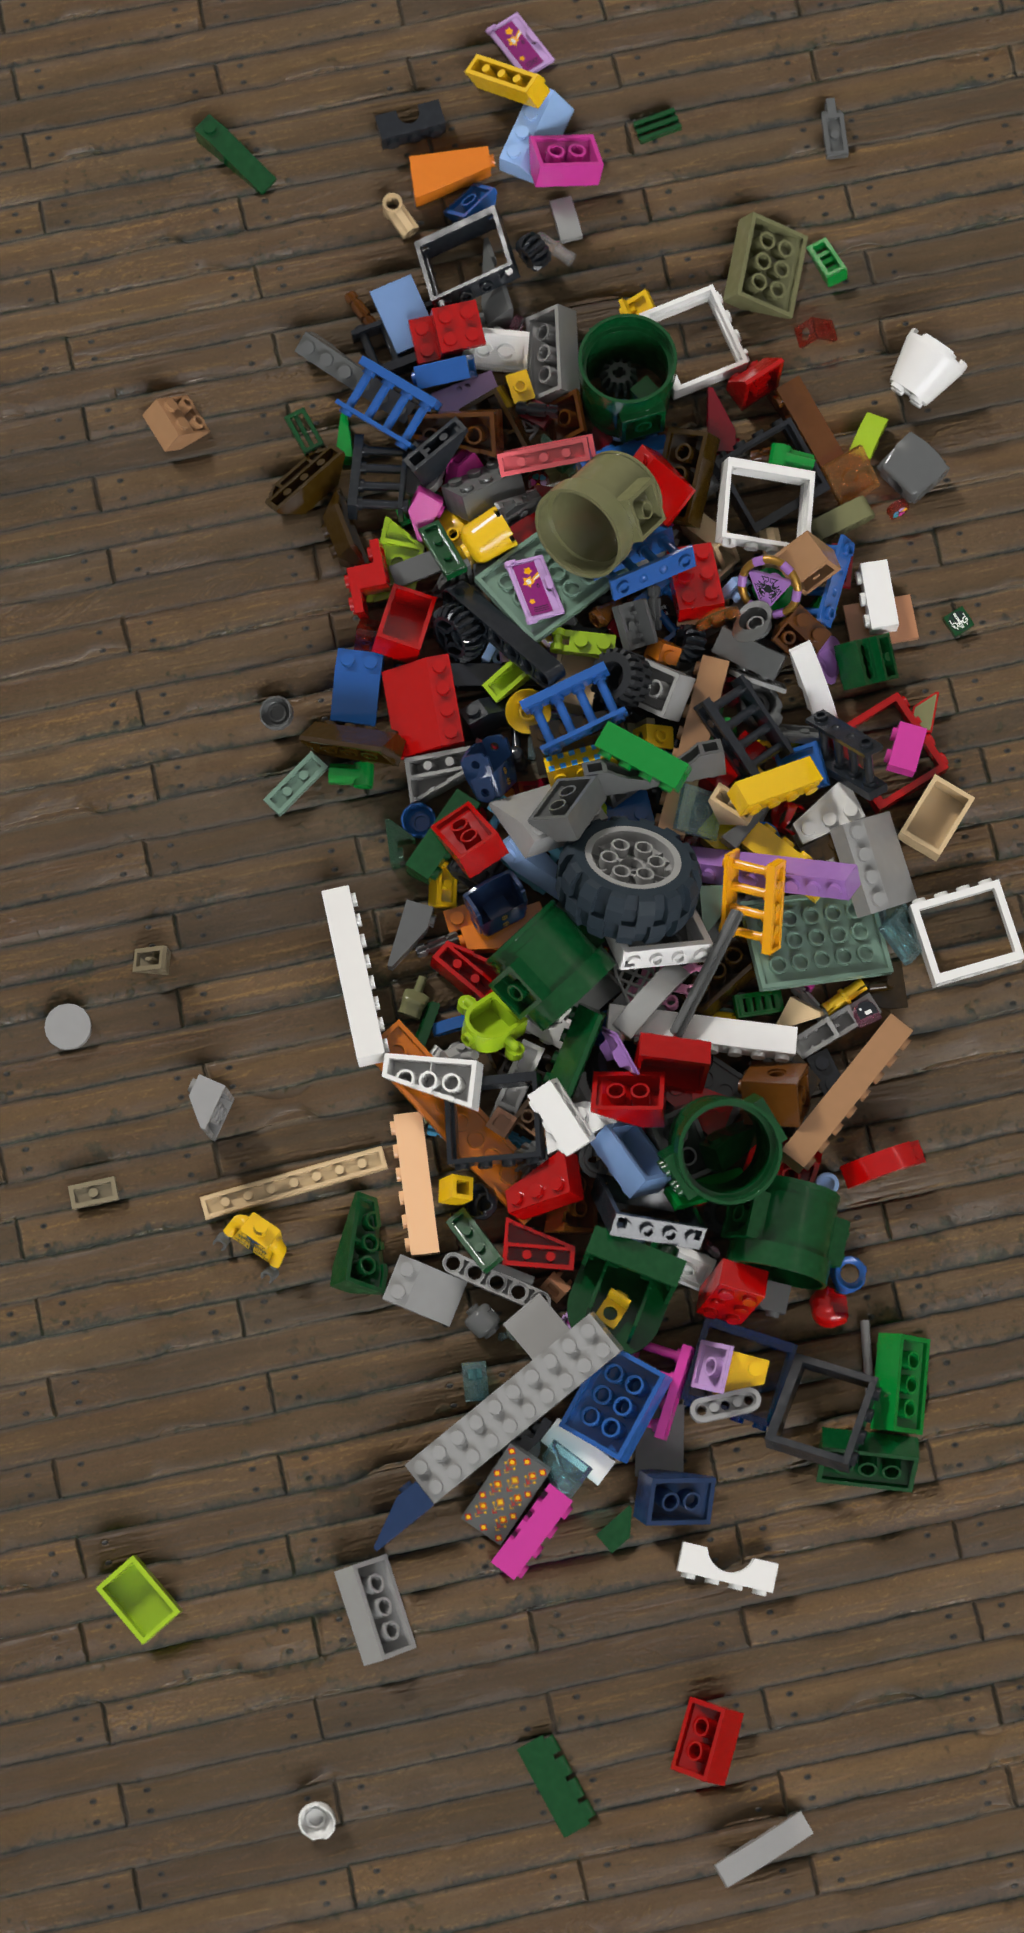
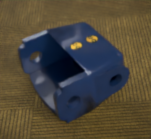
[460,734,517,803]
[463,870,528,937]

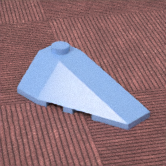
[502,836,559,900]

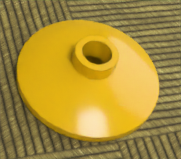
[505,689,551,734]

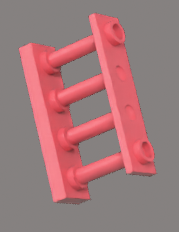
[497,434,597,477]

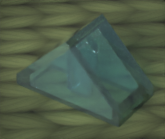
[462,1361,489,1402]

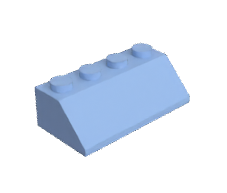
[499,88,574,184]

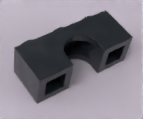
[375,99,446,150]

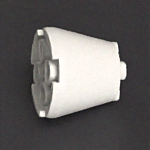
[890,328,968,409]

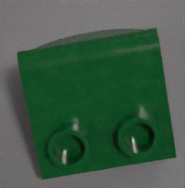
[567,1225,687,1355]

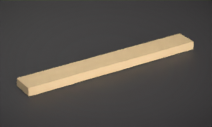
[200,1146,388,1221]

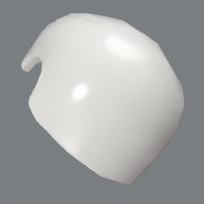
[298,1801,336,1841]

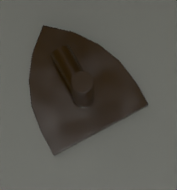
[857,962,908,1009]

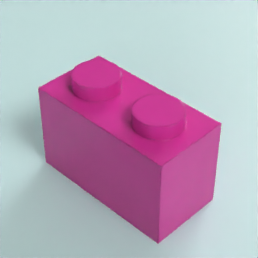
[883,721,927,777]

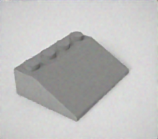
[489,784,608,859]
[829,811,917,918]

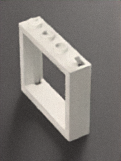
[639,284,750,400]
[715,457,815,555]
[907,878,1024,988]
[605,909,713,970]

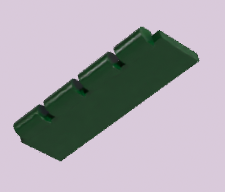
[517,1734,596,1838]

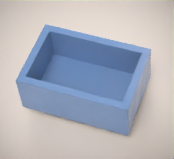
[590,1122,671,1199]

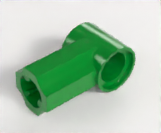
[768,443,815,471]
[328,762,375,789]

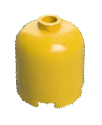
[460,506,518,564]

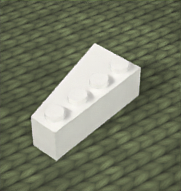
[382,1053,484,1112]

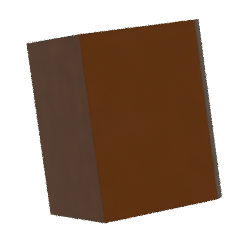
[547,389,587,442]

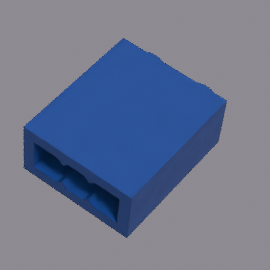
[411,354,478,389]

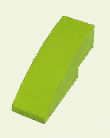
[482,642,547,703]

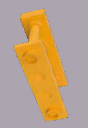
[718,848,786,956]

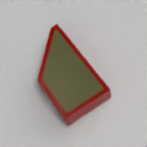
[912,692,939,735]

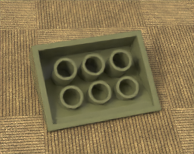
[723,212,808,319]

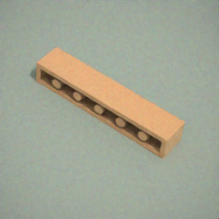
[390,1112,440,1257]

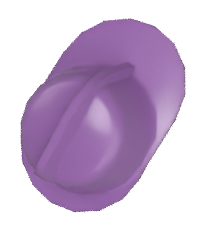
[816,636,840,685]

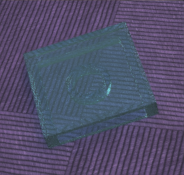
[673,783,720,842]

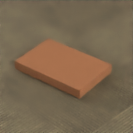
[842,594,919,644]

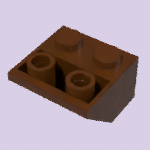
[771,604,832,656]

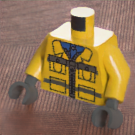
[213,1212,287,1284]

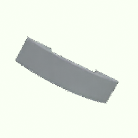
[612,964,690,1040]

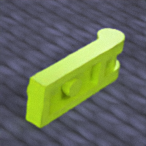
[550,627,616,658]

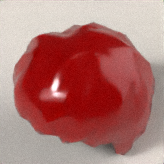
[809,1286,849,1328]

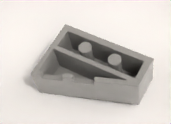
[404,746,471,804]

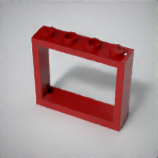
[828,692,949,815]

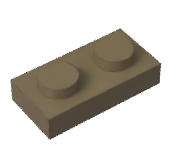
[68,1176,120,1210]

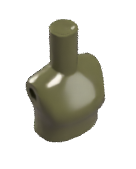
[398,975,429,1021]

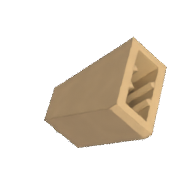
[680,513,740,570]

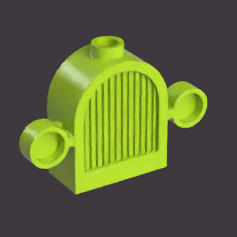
[457,991,528,1061]

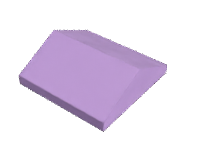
[690,1340,734,1394]

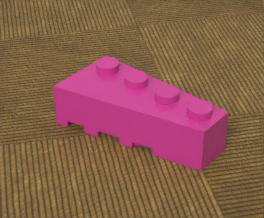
[491,1483,573,1580]

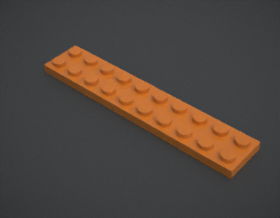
[375,1019,533,1225]

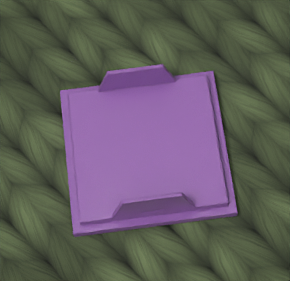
[599,1026,640,1075]

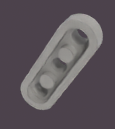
[689,1387,761,1423]

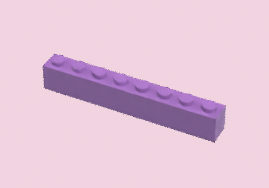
[691,846,861,900]

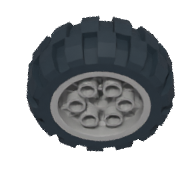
[555,816,702,945]

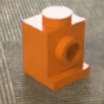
[643,637,682,666]

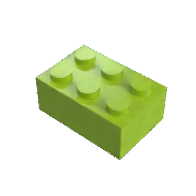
[96,1555,183,1645]

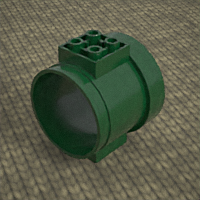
[578,314,677,444]
[485,899,617,1031]
[656,1093,788,1205]
[720,1175,851,1290]

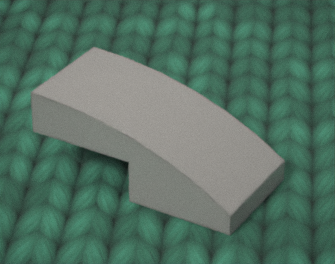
[549,196,583,244]

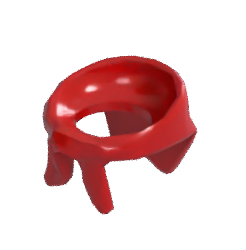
[771,800,807,835]

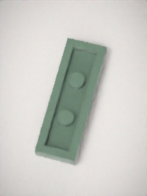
[263,751,328,817]

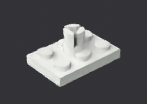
[462,326,530,373]
[645,1241,717,1291]

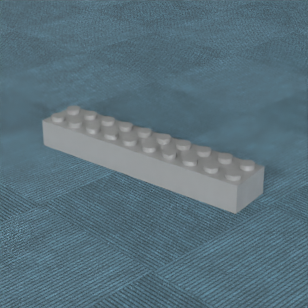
[405,1311,624,1504]

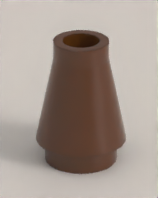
[589,599,622,628]

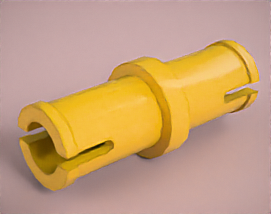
[821,979,868,1016]

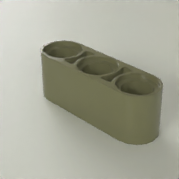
[811,495,875,543]

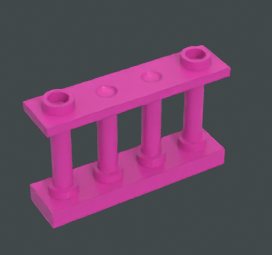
[632,1342,695,1442]

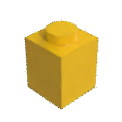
[438,1174,473,1206]

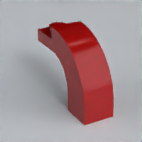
[840,1140,926,1189]

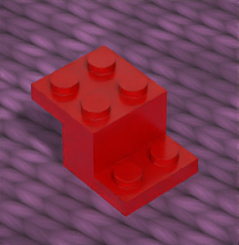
[408,299,486,366]
[344,538,392,620]

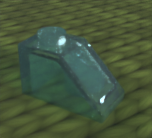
[542,1439,593,1499]

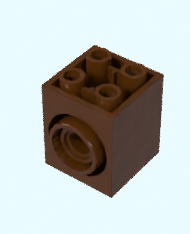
[738,1061,811,1127]

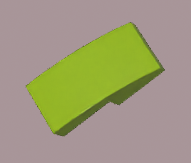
[849,412,888,461]

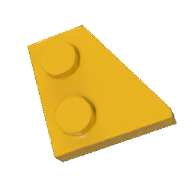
[711,1351,770,1395]

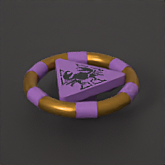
[737,555,802,619]

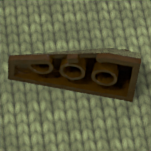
[459,384,534,478]

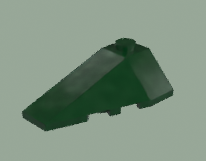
[330,1191,388,1295]

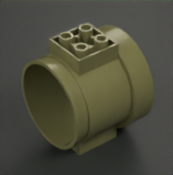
[535,450,666,578]

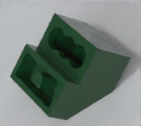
[834,633,899,691]

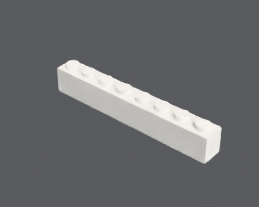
[321,885,390,1068]
[606,1004,798,1063]

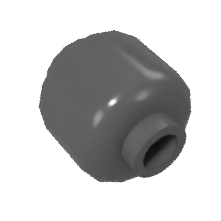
[465,1303,500,1339]

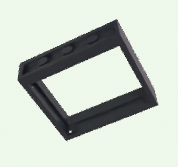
[414,205,521,308]
[713,417,831,536]
[444,1071,546,1171]
[591,1173,707,1250]
[765,1353,882,1474]

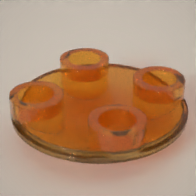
[695,606,741,631]

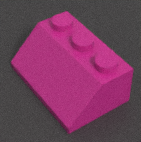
[529,134,604,187]

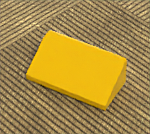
[428,861,457,909]

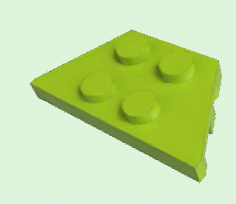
[366,516,425,603]

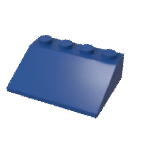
[559,1351,673,1464]

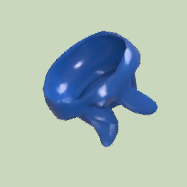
[829,1255,867,1294]

